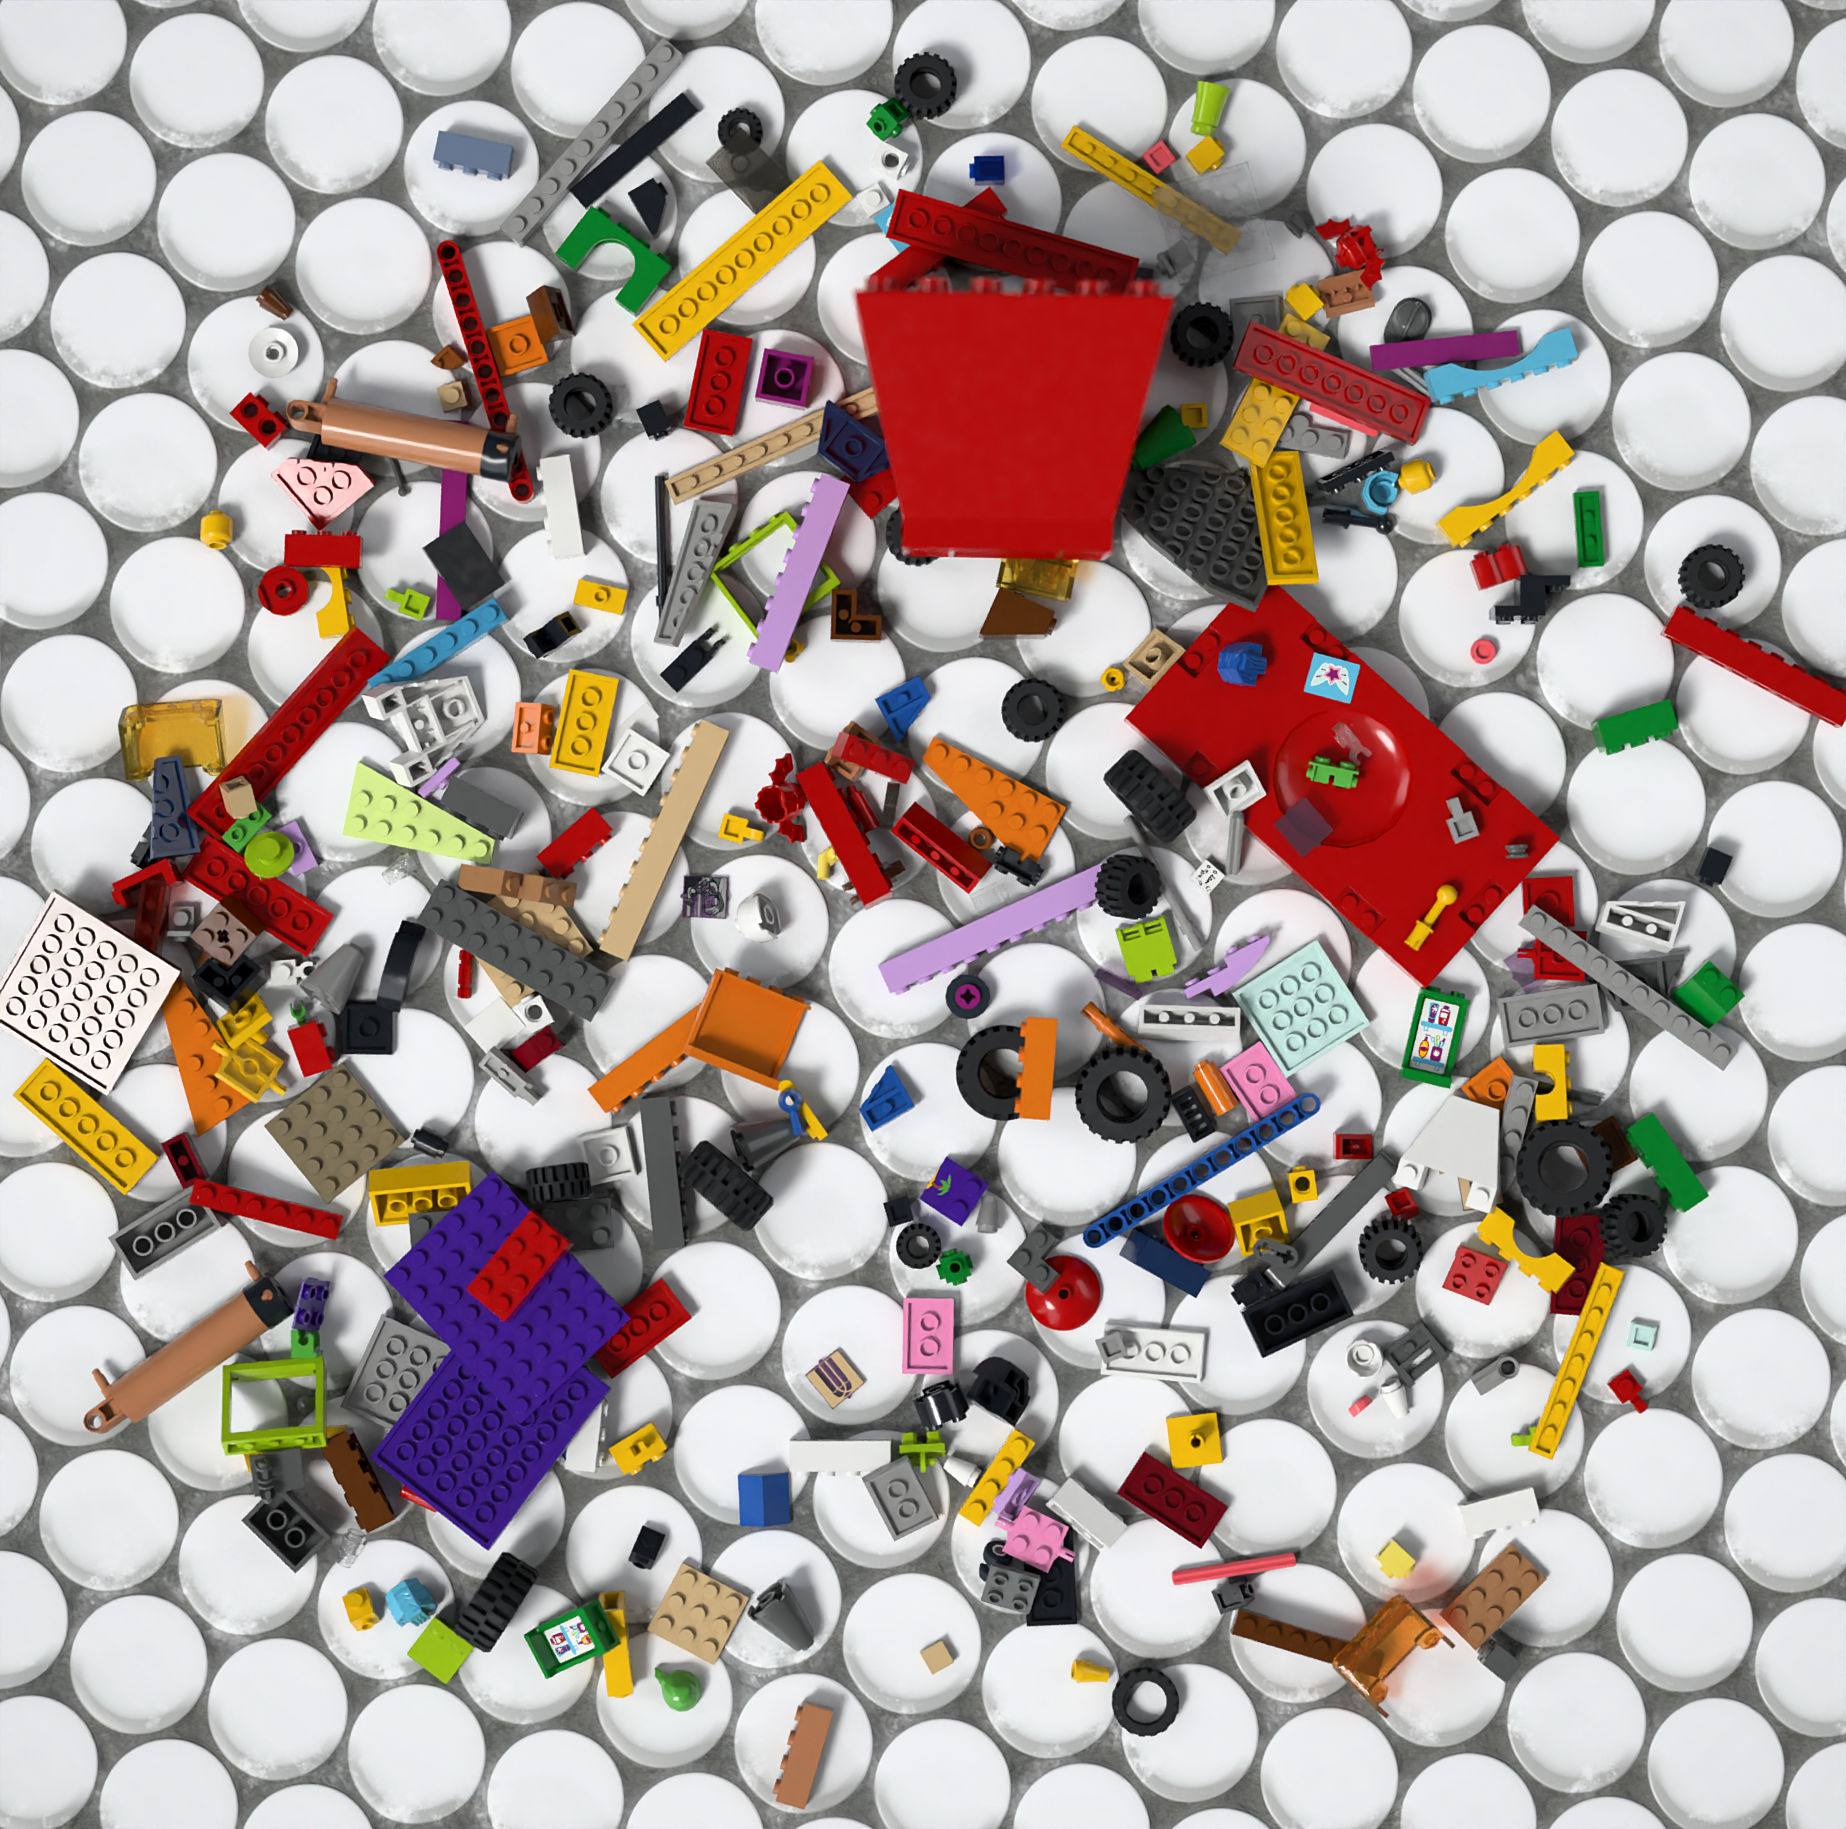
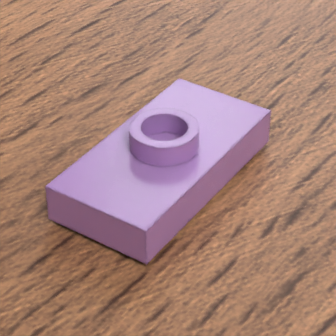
[418,757,462,800]
[274,820,319,877]

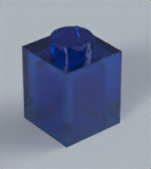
[969,155,1005,186]

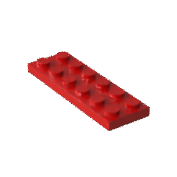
[180,834,335,957]

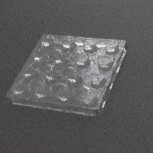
[1151,161,1276,286]

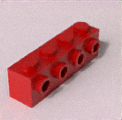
[890,802,993,894]

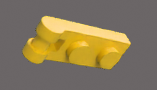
[779,1080,828,1140]

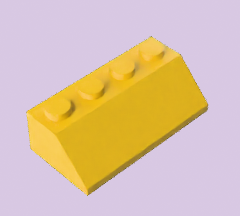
[369,1161,474,1227]

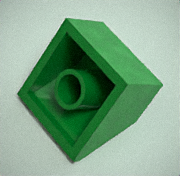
[1670,960,1745,1029]

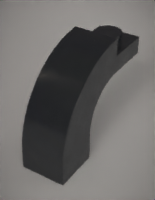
[376,920,426,1013]

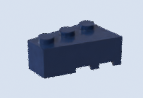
[1119,1228,1211,1298]

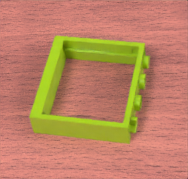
[709,511,841,640]
[221,1356,327,1456]

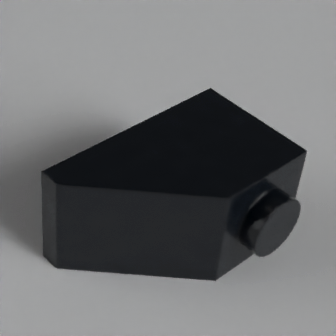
[628,178,668,240]

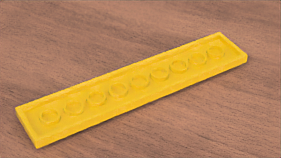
[632,160,853,363]

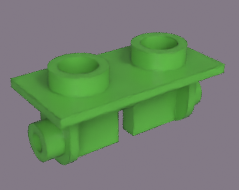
[1306,756,1360,789]
[222,800,272,853]

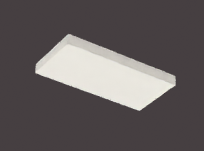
[1101,1324,1206,1383]

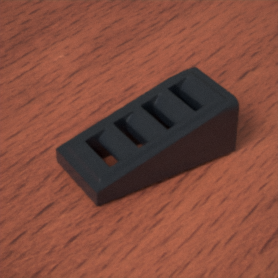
[1171,1085,1215,1143]

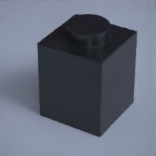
[636,400,672,441]
[1694,847,1733,888]

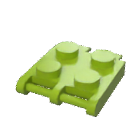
[1115,915,1177,984]

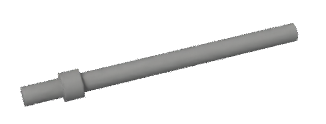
[1123,815,1204,952]

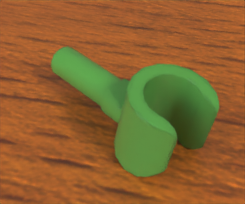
[290,1000,306,1023]

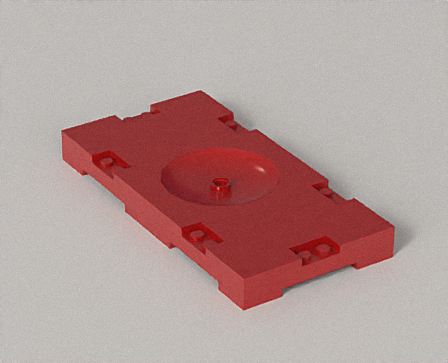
[1124,585,1560,989]

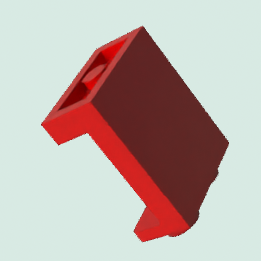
[111,858,185,909]

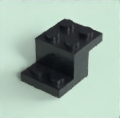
[1489,575,1571,625]

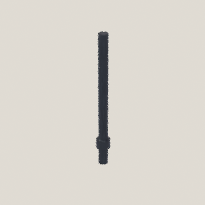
[655,476,668,620]

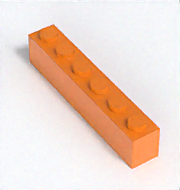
[587,1002,702,1114]

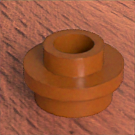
[968,827,993,852]

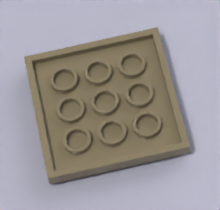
[264,1062,406,1204]

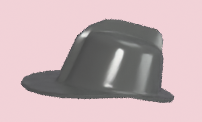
[1383,297,1432,344]

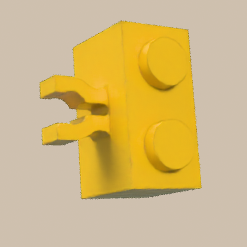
[608,1421,668,1475]

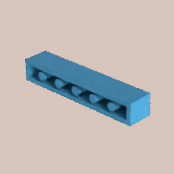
[367,598,509,688]

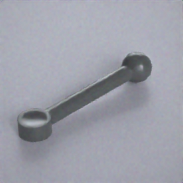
[389,458,408,497]

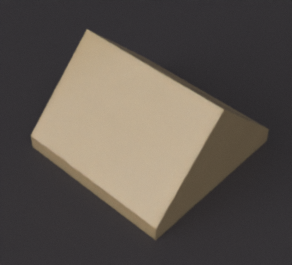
[1122,628,1186,690]

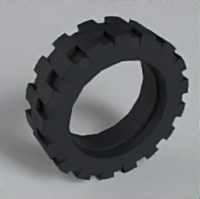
[1112,1667,1179,1737]

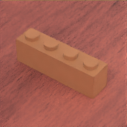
[772,1700,834,1810]

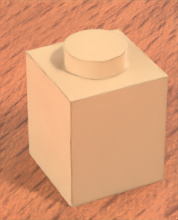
[219,776,258,819]

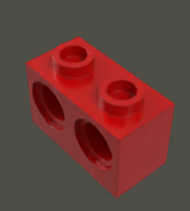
[229,392,289,451]

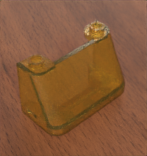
[118,698,227,782]

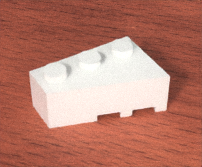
[1595,901,1686,954]

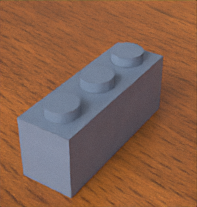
[433,130,515,181]

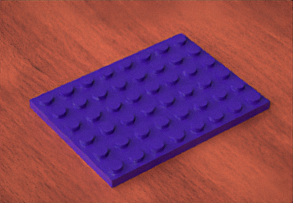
[383,1171,632,1424]
[370,1350,612,1551]

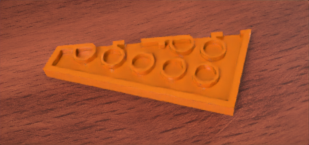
[922,737,1066,864]
[162,975,252,1137]

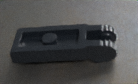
[660,628,726,693]

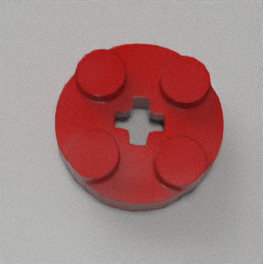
[258,566,309,617]

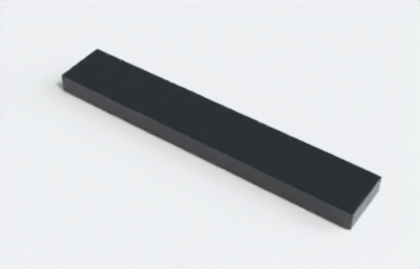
[570,92,699,210]

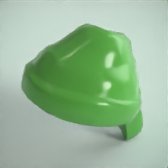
[654,1667,701,1712]

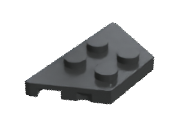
[1595,954,1685,1012]

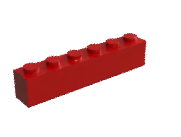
[869,186,1008,291]
[795,761,894,910]

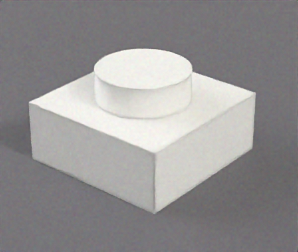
[856,183,890,218]

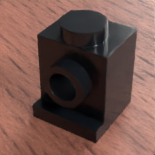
[1230,1269,1271,1307]

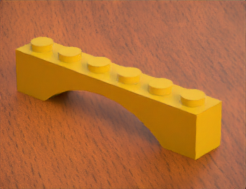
[1435,430,1575,548]

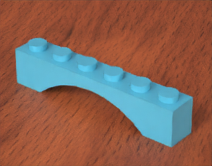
[1423,328,1578,405]

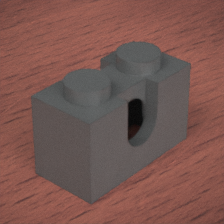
[1477,1639,1522,1683]

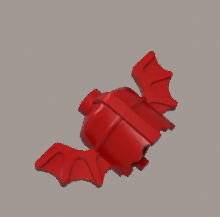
[1315,219,1385,291]
[755,753,807,843]

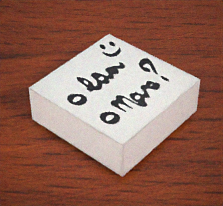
[1189,859,1225,895]

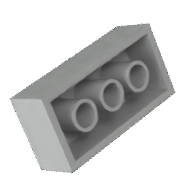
[108,1185,224,1281]

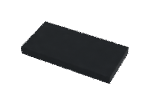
[1024,1523,1077,1627]

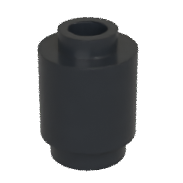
[411,1126,450,1159]

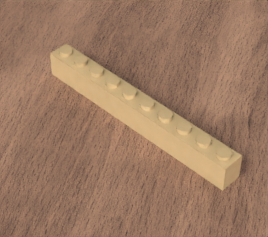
[598,719,731,962]

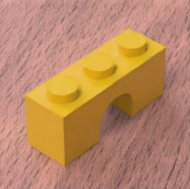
[1532,1044,1572,1124]

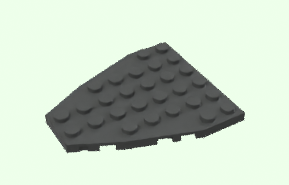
[1116,464,1313,613]

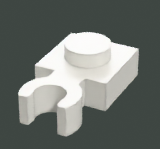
[270,959,314,986]

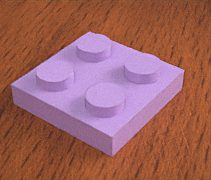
[991,1467,1042,1521]

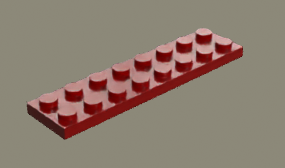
[1232,320,1431,446]

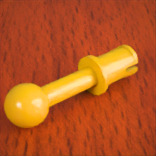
[1404,885,1457,951]

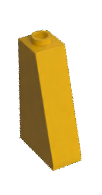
[599,1590,634,1698]

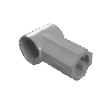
[1469,1354,1519,1396]

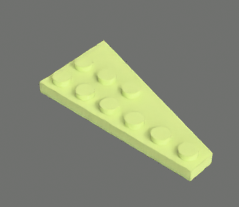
[342,762,496,865]

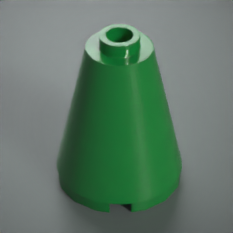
[1129,404,1197,470]

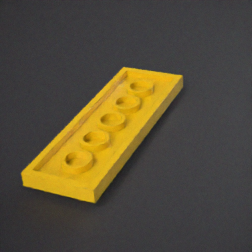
[1219,313,1330,468]
[1248,451,1319,585]
[13,1057,160,1195]

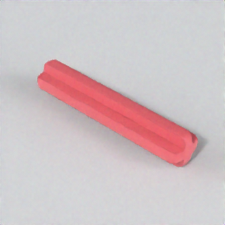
[1309,403,1379,438]

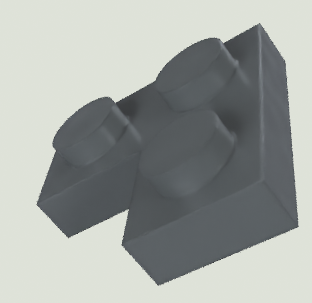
[1007,1224,1061,1295]

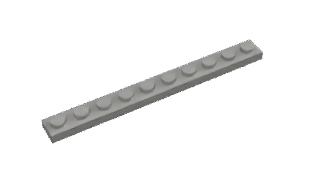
[1518,904,1738,1071]

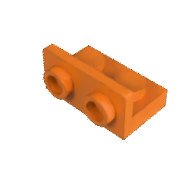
[511,702,555,756]

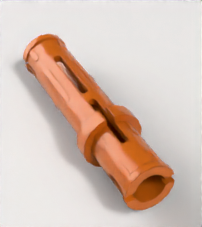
[1080,1001,1147,1052]

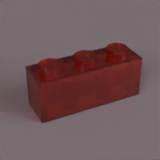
[133,879,172,956]

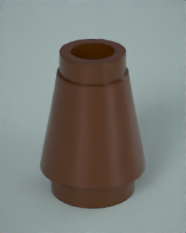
[256,285,294,321]

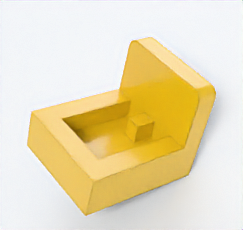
[342,1587,380,1631]

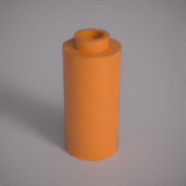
[1192,1059,1240,1116]

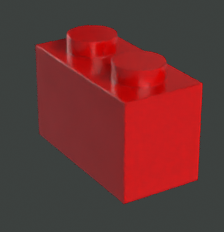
[287,1017,336,1078]

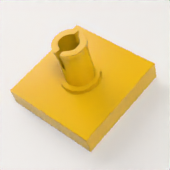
[216,992,273,1050]
[1166,1412,1223,1469]

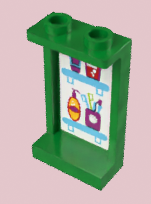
[1399,985,1470,1089]
[524,1598,622,1679]

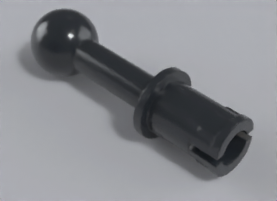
[1322,508,1394,535]

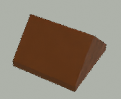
[526,285,576,345]

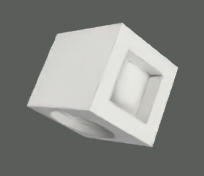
[870,141,911,181]
[518,993,556,1034]

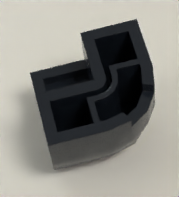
[966,1356,1031,1427]

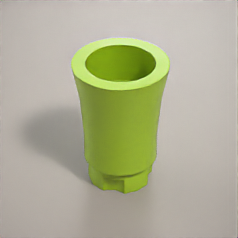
[1190,81,1231,138]

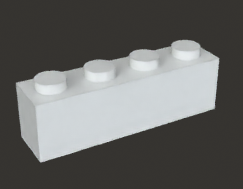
[536,455,586,561]
[1138,1004,1240,1042]
[789,1439,891,1476]

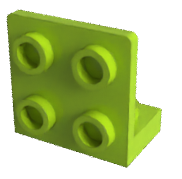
[407,1613,475,1684]

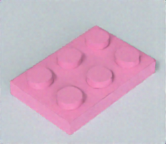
[1219,1041,1303,1132]
[902,1297,954,1375]

